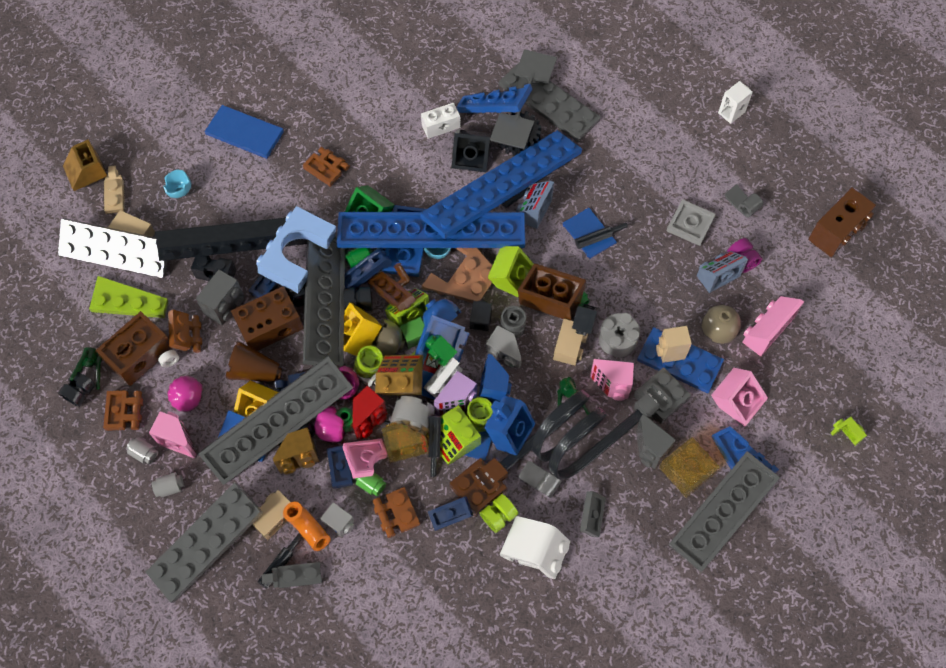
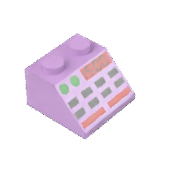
[434,371,478,416]

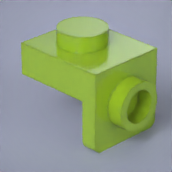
[831,417,867,446]

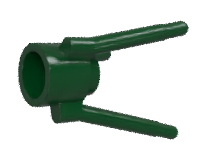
[70,347,102,390]
[557,377,590,415]

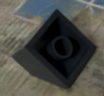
[451,129,492,172]

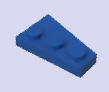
[712,426,779,473]

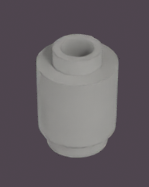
[126,437,158,465]
[152,472,184,498]

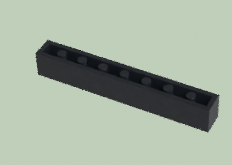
[155,217,307,261]

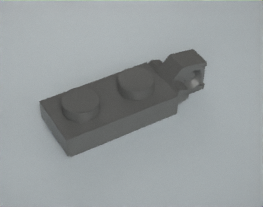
[262,562,322,589]

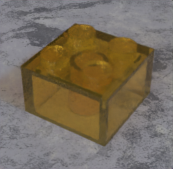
[659,437,720,498]

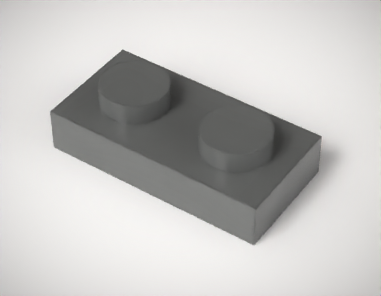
[580,491,606,537]

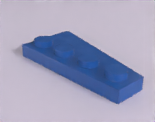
[456,84,532,113]

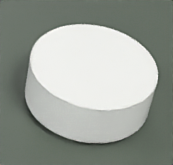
[158,350,179,368]

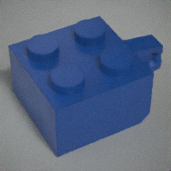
[485,395,535,456]

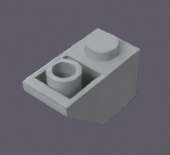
[486,325,521,368]

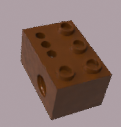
[808,187,876,258]
[231,286,304,351]
[96,311,173,386]

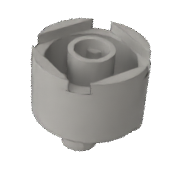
[599,313,640,357]
[390,396,435,437]

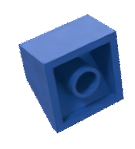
[478,354,512,404]

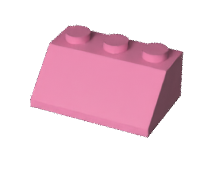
[742,296,804,356]

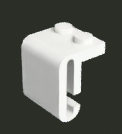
[500,516,571,579]

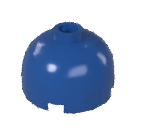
[423,299,461,325]

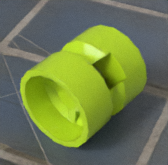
[354,346,383,378]
[467,398,493,432]
[479,494,519,533]

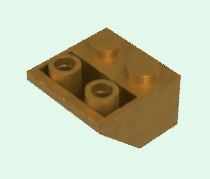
[63,139,107,191]
[273,428,319,475]

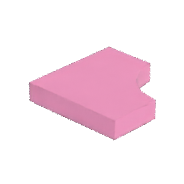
[343,438,387,479]

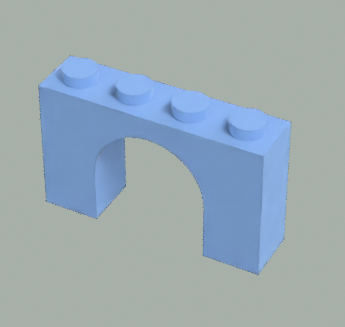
[256,206,336,293]

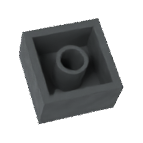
[196,270,245,325]

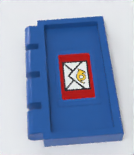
[415,314,469,400]

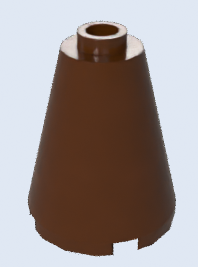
[226,341,282,382]

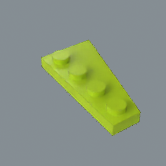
[89,276,169,318]

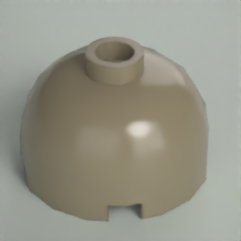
[702,305,741,344]
[373,319,405,358]

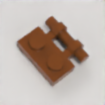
[303,147,350,187]
[168,309,202,353]
[103,390,143,431]
[373,487,420,538]

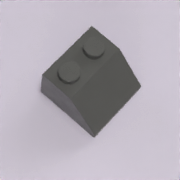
[636,414,675,469]

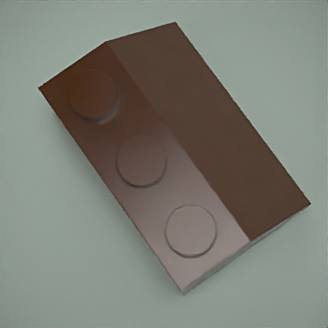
[518,263,586,321]

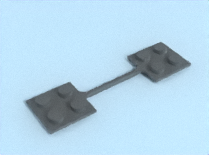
[490,49,557,149]

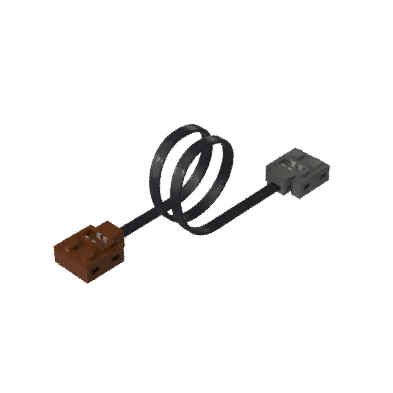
[450,367,691,517]

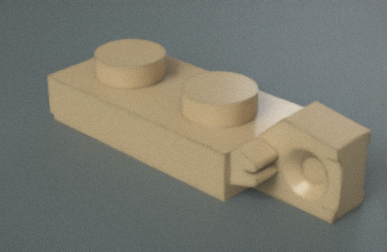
[104,166,124,214]

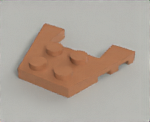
[422,248,492,303]

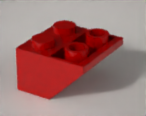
[352,385,388,441]

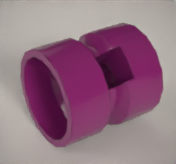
[727,238,762,273]

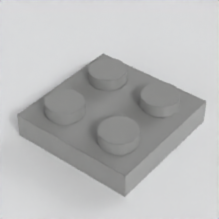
[667,199,716,246]

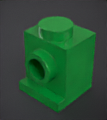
[425,335,457,366]

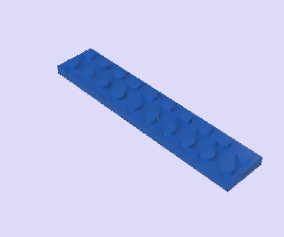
[421,130,582,239]
[337,212,525,248]

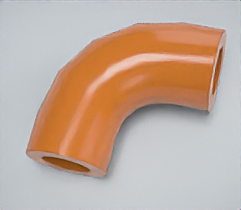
[283,501,330,551]

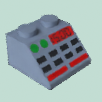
[516,181,554,229]
[697,251,748,293]

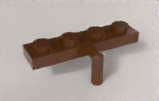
[367,263,416,312]

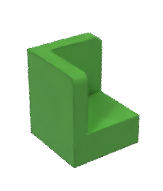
[400,317,425,349]

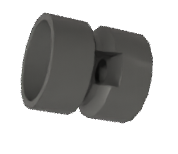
[501,306,526,338]

